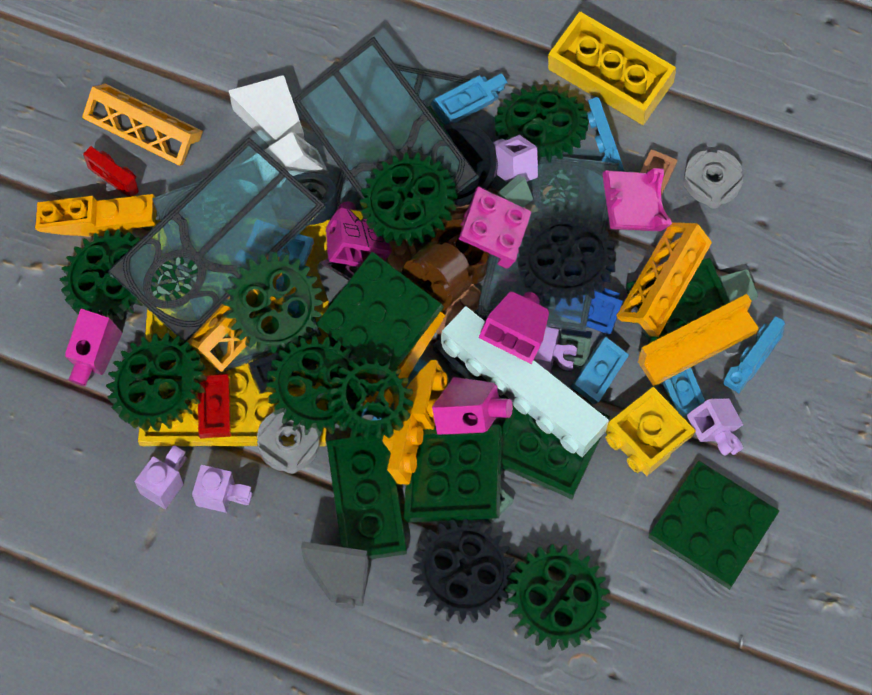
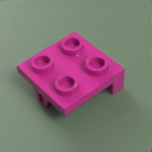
[602,168,672,231]
[459,187,532,269]

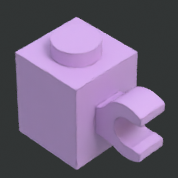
[493,135,538,183]
[534,327,577,373]
[687,398,743,456]
[134,445,187,510]
[192,465,253,513]

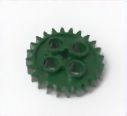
[495,85,588,163]
[360,153,458,246]
[60,229,156,320]
[222,252,323,353]
[106,333,207,432]
[266,336,368,436]
[505,544,610,650]

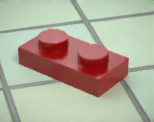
[83,146,139,197]
[198,374,231,439]

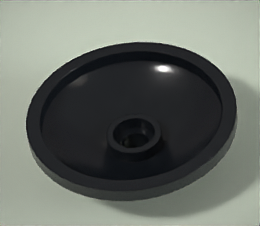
[443,123,498,207]

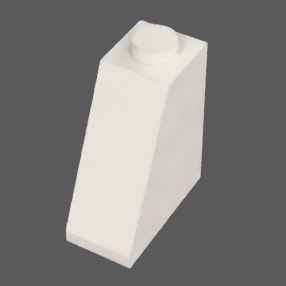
[229,75,304,146]
[235,132,329,198]

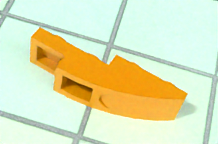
[35,194,157,236]
[382,360,448,485]

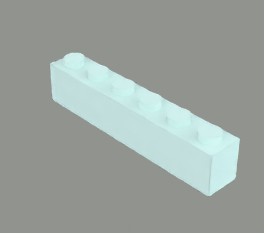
[441,306,609,457]

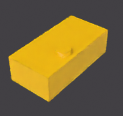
[548,11,676,125]

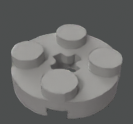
[683,150,743,208]
[257,412,320,474]

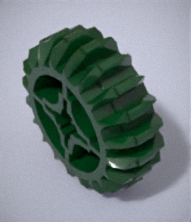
[327,357,413,442]

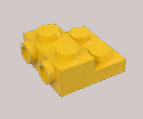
[605,387,696,476]

